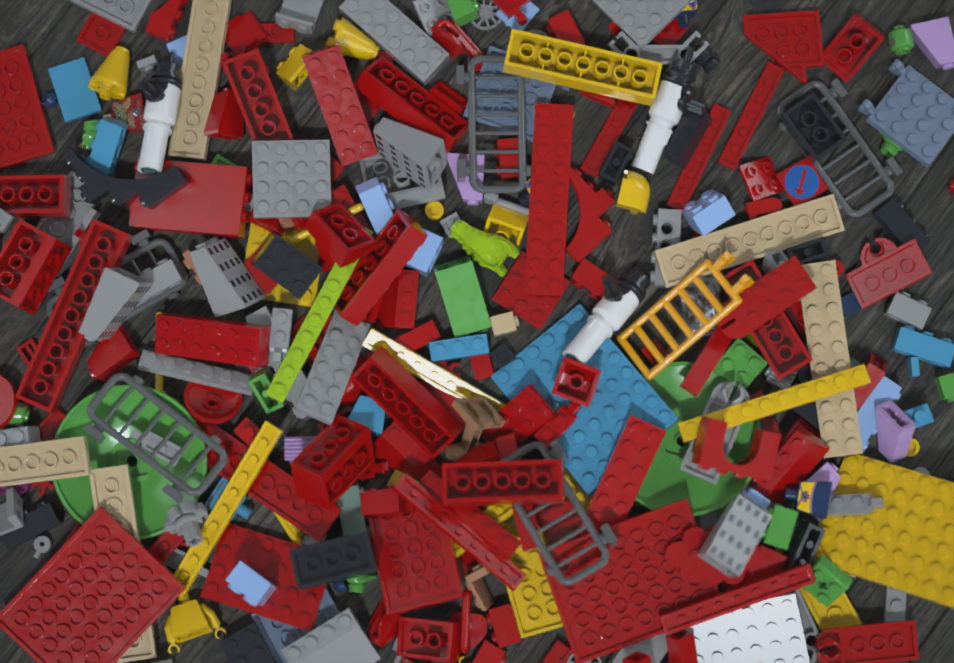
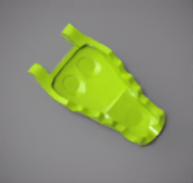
[450,220,520,277]

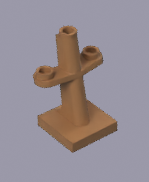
[445,397,505,462]

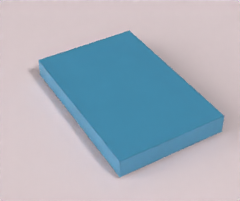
[48,57,102,123]

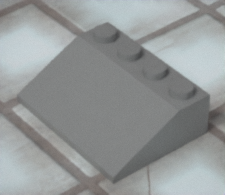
[359,154,446,210]
[281,608,381,663]

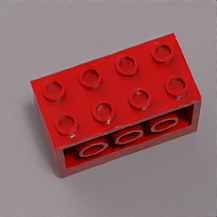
[0,219,72,315]
[290,415,375,510]

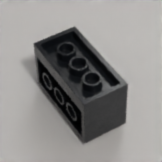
[289,531,379,590]

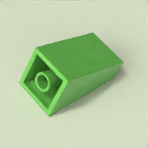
[433,256,492,338]

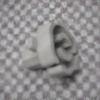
[163,500,209,547]

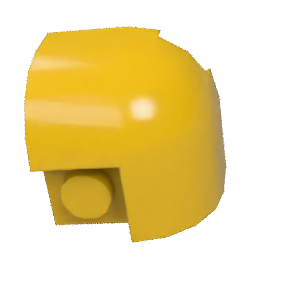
[616,170,650,215]

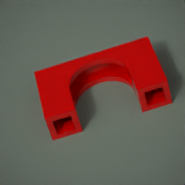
[691,416,781,483]
[622,630,698,663]

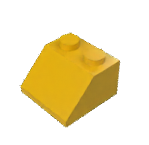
[276,44,312,91]
[484,204,529,257]

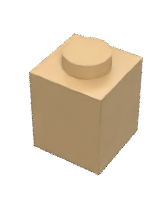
[490,311,520,337]

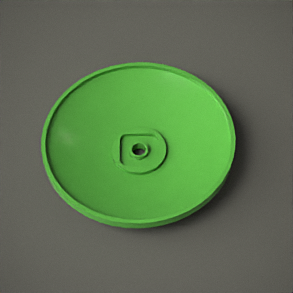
[635,362,761,517]
[53,384,208,540]

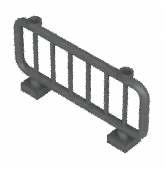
[455,55,531,193]
[777,78,903,218]
[46,229,188,347]
[84,373,228,504]
[500,440,619,585]

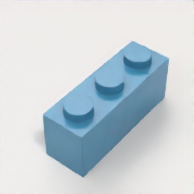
[86,116,128,177]
[890,325,954,368]
[429,334,490,362]

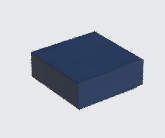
[841,292,862,317]

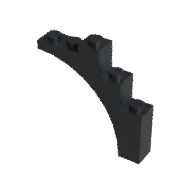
[63,147,190,209]

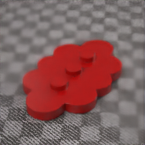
[664,525,763,585]

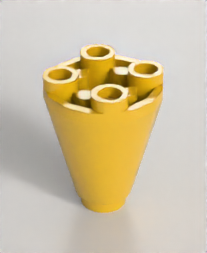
[325,17,380,61]
[88,46,130,101]

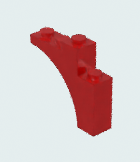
[565,167,615,265]

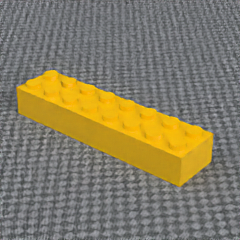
[502,29,663,106]

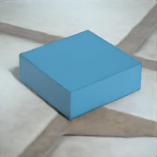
[907,357,920,378]

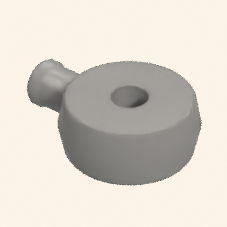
[33,535,52,559]

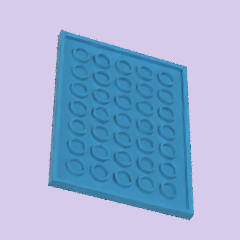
[491,304,679,495]

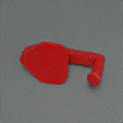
[431,19,484,75]
[449,587,487,654]
[367,597,404,647]

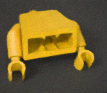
[164,593,227,654]

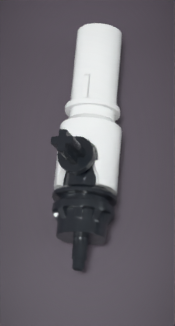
[631,46,707,174]
[137,51,183,176]
[563,265,651,364]

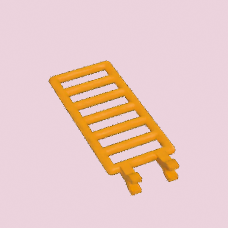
[617,251,755,380]

